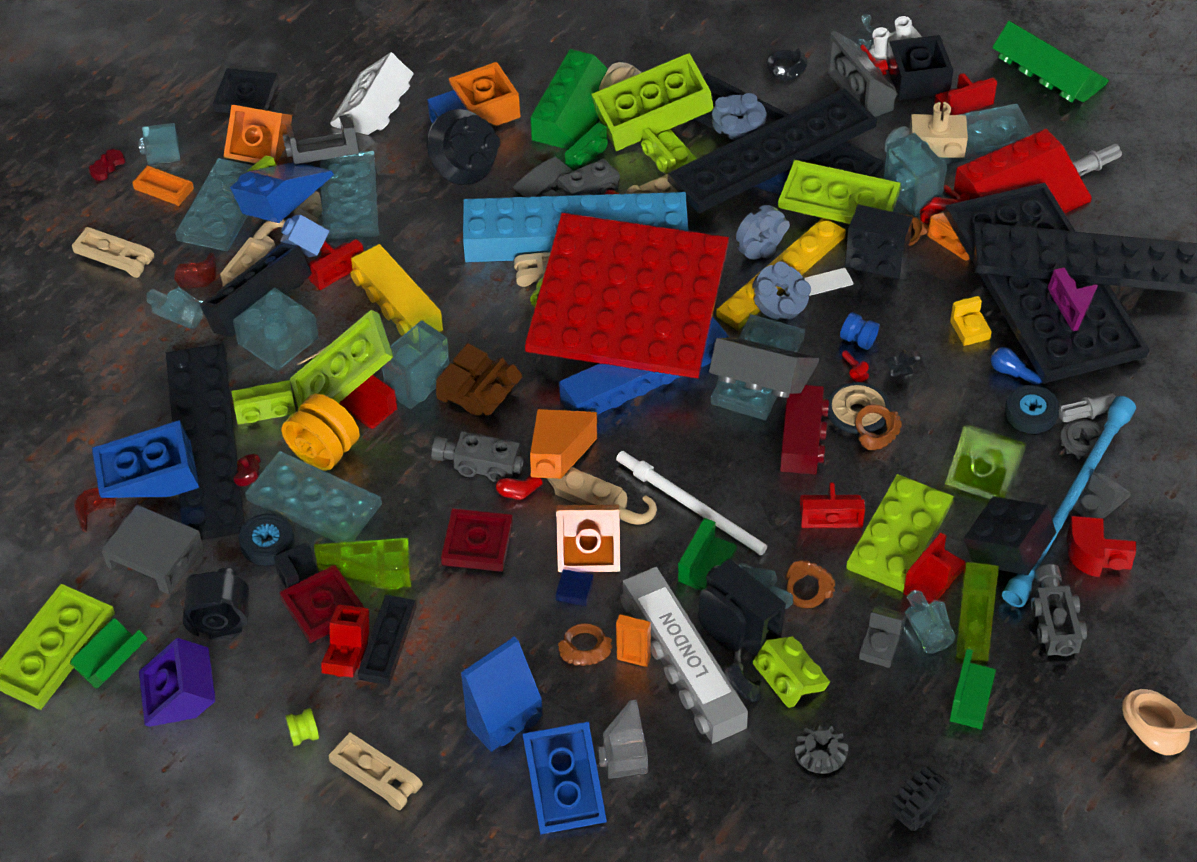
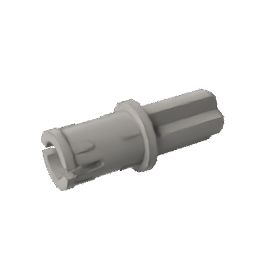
[1072,144,1122,177]
[1058,393,1116,423]

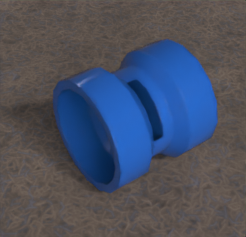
[840,312,880,350]

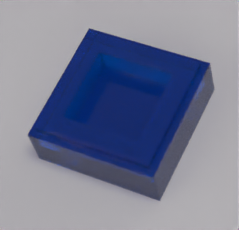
[556,569,594,606]

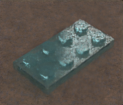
[928,104,1033,167]
[320,151,379,240]
[175,158,253,252]
[711,314,805,420]
[245,451,382,548]

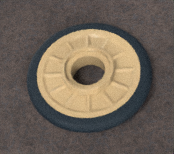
[828,382,891,434]

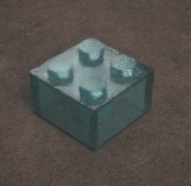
[884,133,947,217]
[233,287,319,371]
[382,320,450,410]

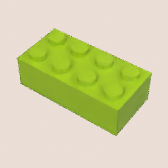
[592,53,714,151]

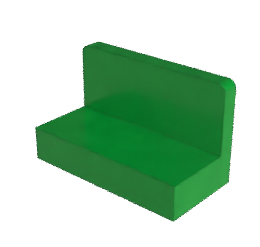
[678,518,737,591]
[70,618,148,689]
[950,648,996,730]

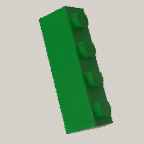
[992,20,1109,103]
[531,49,608,150]

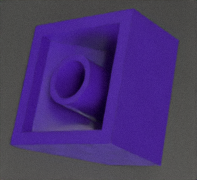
[139,638,216,727]

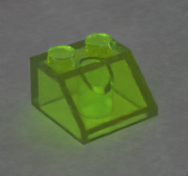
[945,424,1027,499]

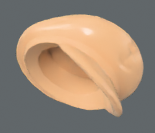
[1122,689,1197,755]

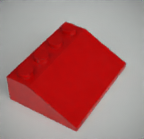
[954,129,1092,213]

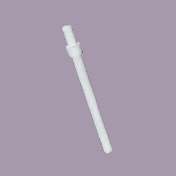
[616,451,768,555]

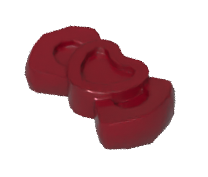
[89,149,125,181]
[233,454,261,487]

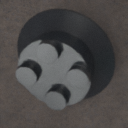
[427,109,501,185]

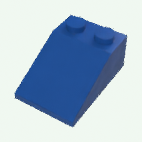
[230,162,334,223]
[92,420,200,498]
[461,636,543,752]
[523,722,607,835]

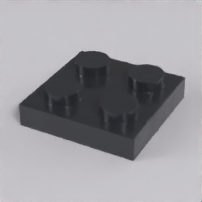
[213,68,278,113]

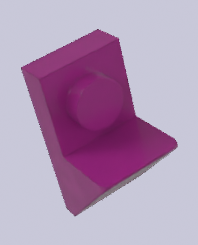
[1047,267,1098,331]

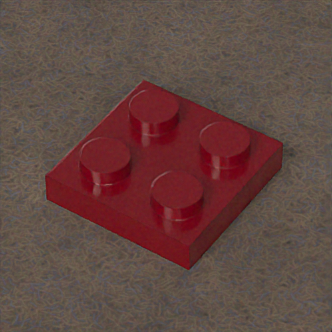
[441,508,513,572]
[279,565,365,644]

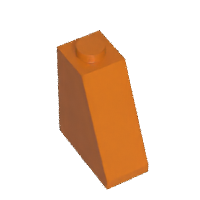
[530,409,597,479]

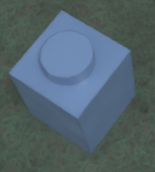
[280,215,329,257]

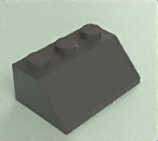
[827,31,896,117]
[709,338,819,398]

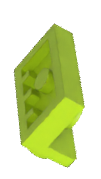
[641,128,697,174]
[232,380,296,425]

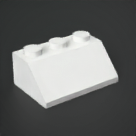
[330,52,414,135]

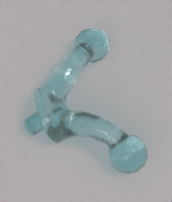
[856,14,876,47]

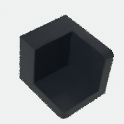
[274,542,320,589]

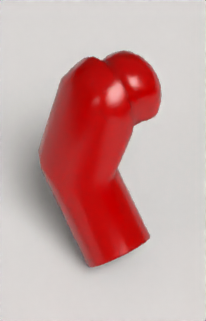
[920,197,959,224]
[496,475,543,500]

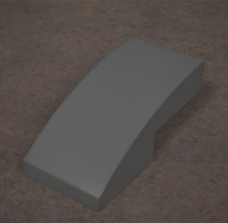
[513,157,573,197]

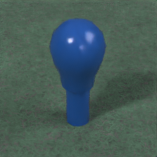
[990,347,1042,386]

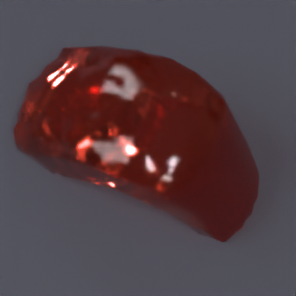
[174,253,216,288]
[74,487,116,532]

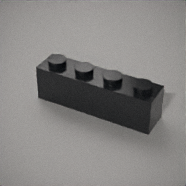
[199,243,312,337]

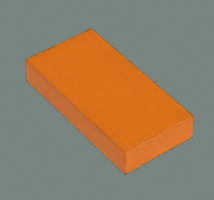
[132,165,194,206]
[616,614,651,667]

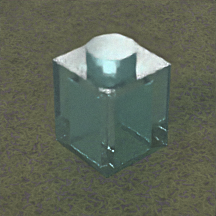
[139,123,181,165]

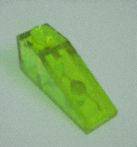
[314,538,411,589]
[955,562,999,662]

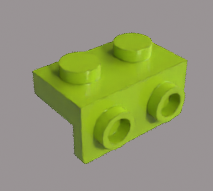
[753,636,830,708]

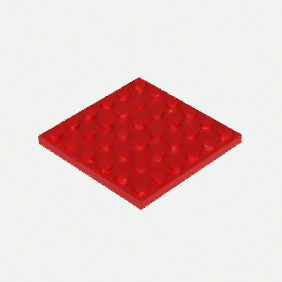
[525,213,729,379]

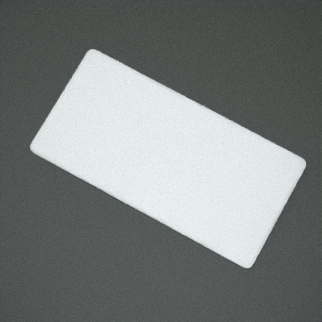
[804,268,854,296]

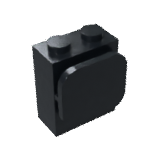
[698,558,786,657]

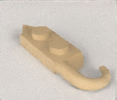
[220,219,286,287]
[547,467,657,525]

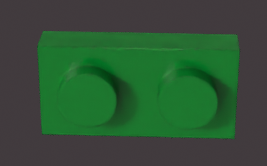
[565,122,608,171]

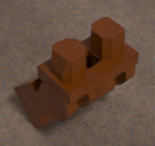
[436,343,522,416]

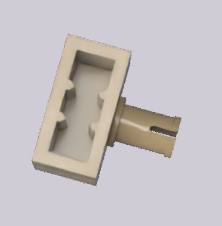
[909,102,968,158]

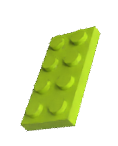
[778,160,901,224]
[290,310,393,409]
[846,474,954,592]
[0,584,115,710]

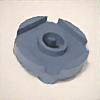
[712,93,766,140]
[736,205,790,259]
[752,261,811,320]

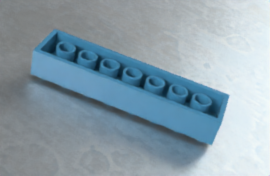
[463,192,688,262]

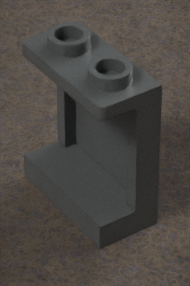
[282,114,359,165]
[102,505,204,595]

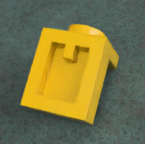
[950,296,992,346]

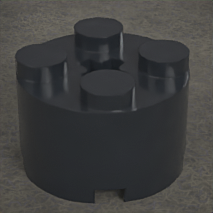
[183,568,249,640]

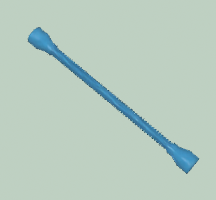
[1002,396,1136,607]

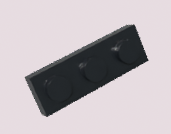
[358,594,417,686]

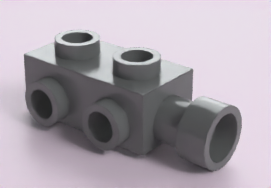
[541,158,620,196]
[431,432,524,483]
[1031,564,1087,656]

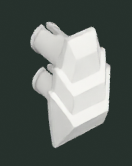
[869,16,922,61]

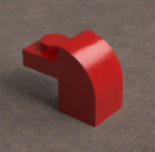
[1067,516,1136,577]
[321,605,369,677]

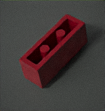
[780,385,829,475]

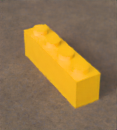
[350,244,443,345]

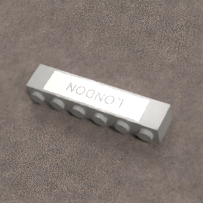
[620,566,748,744]

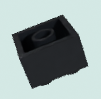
[887,35,953,100]
[845,204,913,279]
[964,496,1057,575]

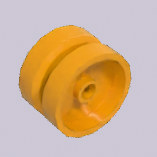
[281,393,360,471]

